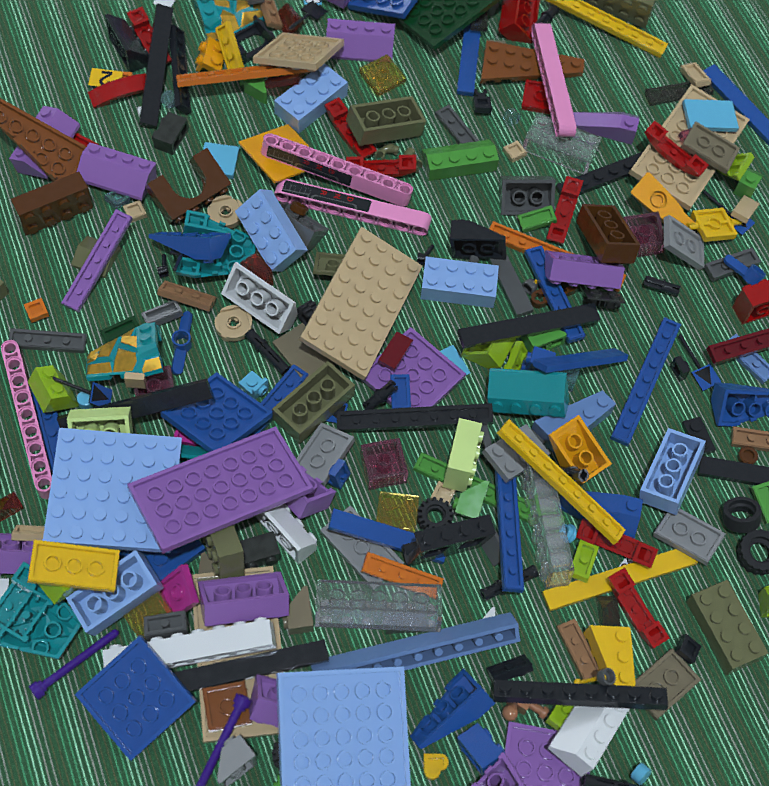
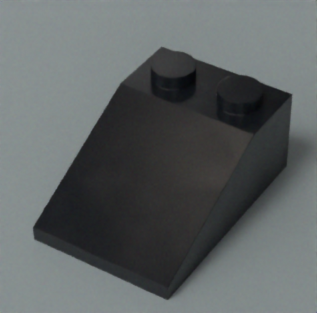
[450,219,507,260]

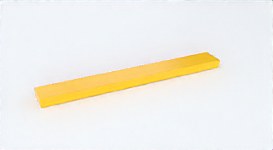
[545,0,668,58]
[497,419,625,545]
[542,549,698,612]

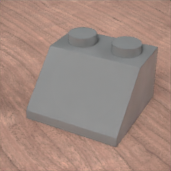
[217,734,257,786]

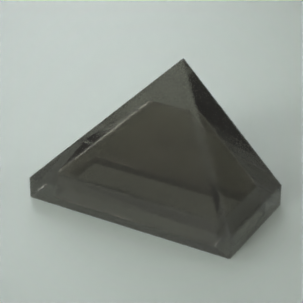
[596,596,621,627]

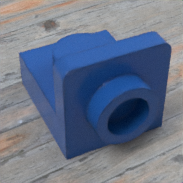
[327,459,351,489]

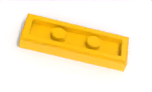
[215,21,244,69]

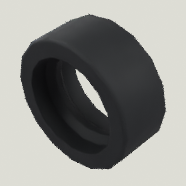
[722,497,762,533]

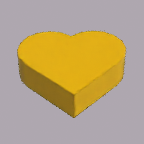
[423,754,449,780]

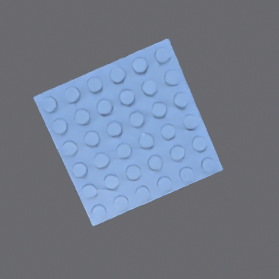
[43,428,182,553]
[276,666,411,786]

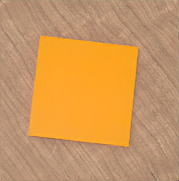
[238,124,309,184]

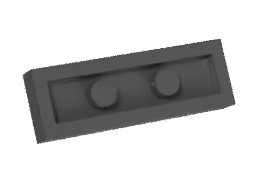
[704,248,761,282]

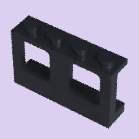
[401,514,496,566]

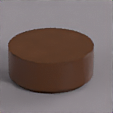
[290,201,308,216]
[737,446,758,464]

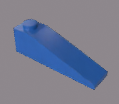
[149,232,231,263]
[711,383,769,427]
[558,491,643,538]
[410,669,495,749]

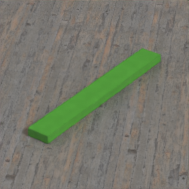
[413,452,565,536]

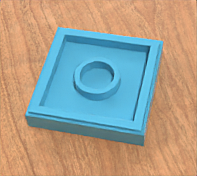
[203,142,240,179]

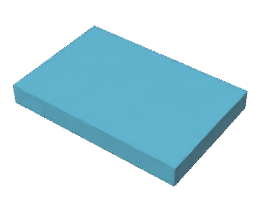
[682,99,739,132]

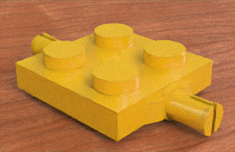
[686,208,742,242]

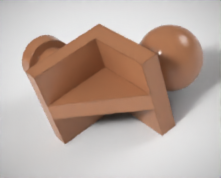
[502,703,549,721]

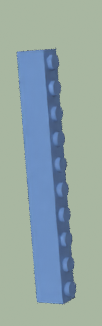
[310,612,520,671]

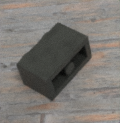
[152,112,189,155]
[240,531,281,569]

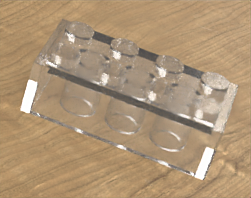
[523,113,602,174]

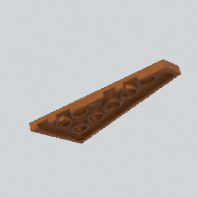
[480,40,585,83]
[0,98,87,181]

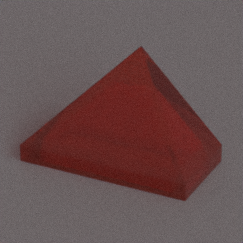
[278,3,305,33]
[240,253,274,286]
[0,492,24,522]

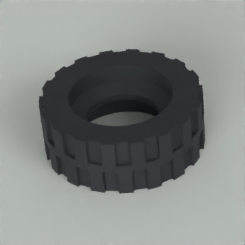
[736,529,769,576]

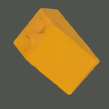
[548,415,612,486]

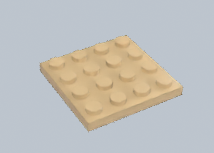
[253,32,344,72]

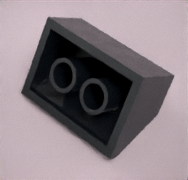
[104,14,149,73]

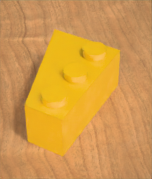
[583,625,636,686]

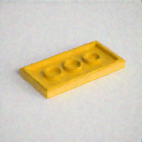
[27,540,120,593]

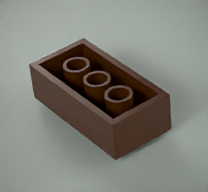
[10,171,93,236]
[576,204,641,264]

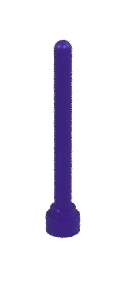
[28,629,119,700]
[196,693,252,786]

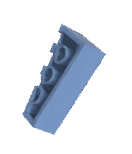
[532,390,616,456]

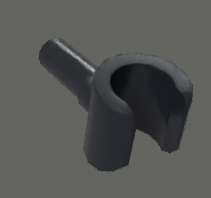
[417,244,435,265]
[157,254,169,278]

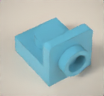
[239,371,269,400]

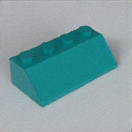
[487,368,569,417]

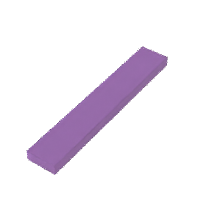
[61,209,133,313]

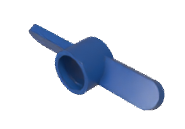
[723,255,766,285]
[171,311,193,375]

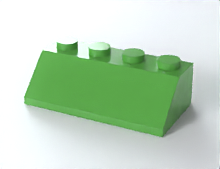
[421,140,499,181]

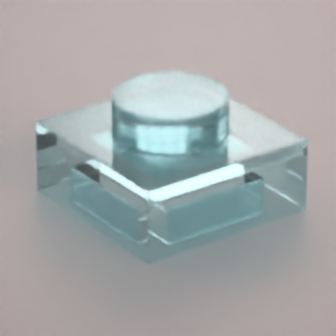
[105,191,131,209]

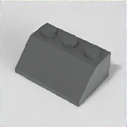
[499,176,556,215]
[280,202,329,250]

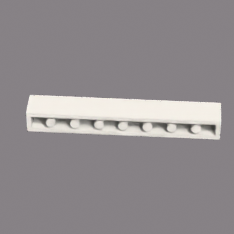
[102,617,277,668]

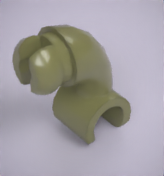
[375,144,400,160]
[404,147,423,173]

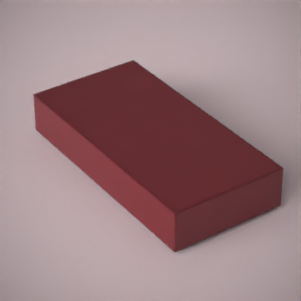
[378,332,413,372]

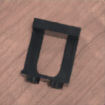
[234,15,275,64]

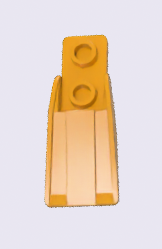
[631,172,694,226]

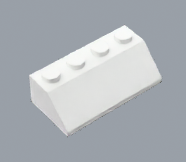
[221,262,298,334]
[255,503,317,565]
[548,706,629,777]

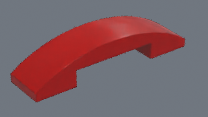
[127,7,171,64]
[88,73,146,109]
[324,97,377,159]
[644,121,709,177]
[346,155,417,178]
[546,176,583,245]
[576,519,659,568]
[607,567,670,649]

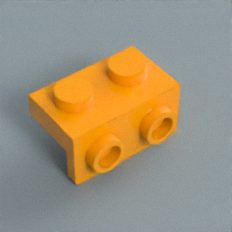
[195,37,224,72]

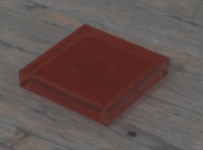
[265,73,305,89]

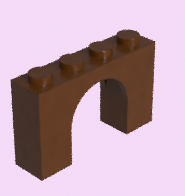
[145,148,231,224]

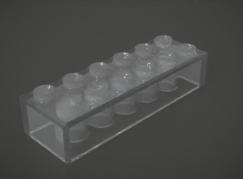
[521,463,574,589]
[315,579,442,632]

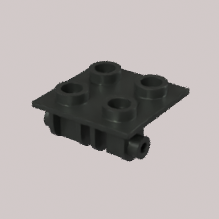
[583,288,625,309]

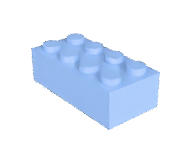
[274,63,348,133]
[235,189,308,271]
[420,257,499,308]
[639,428,706,515]
[66,550,164,636]

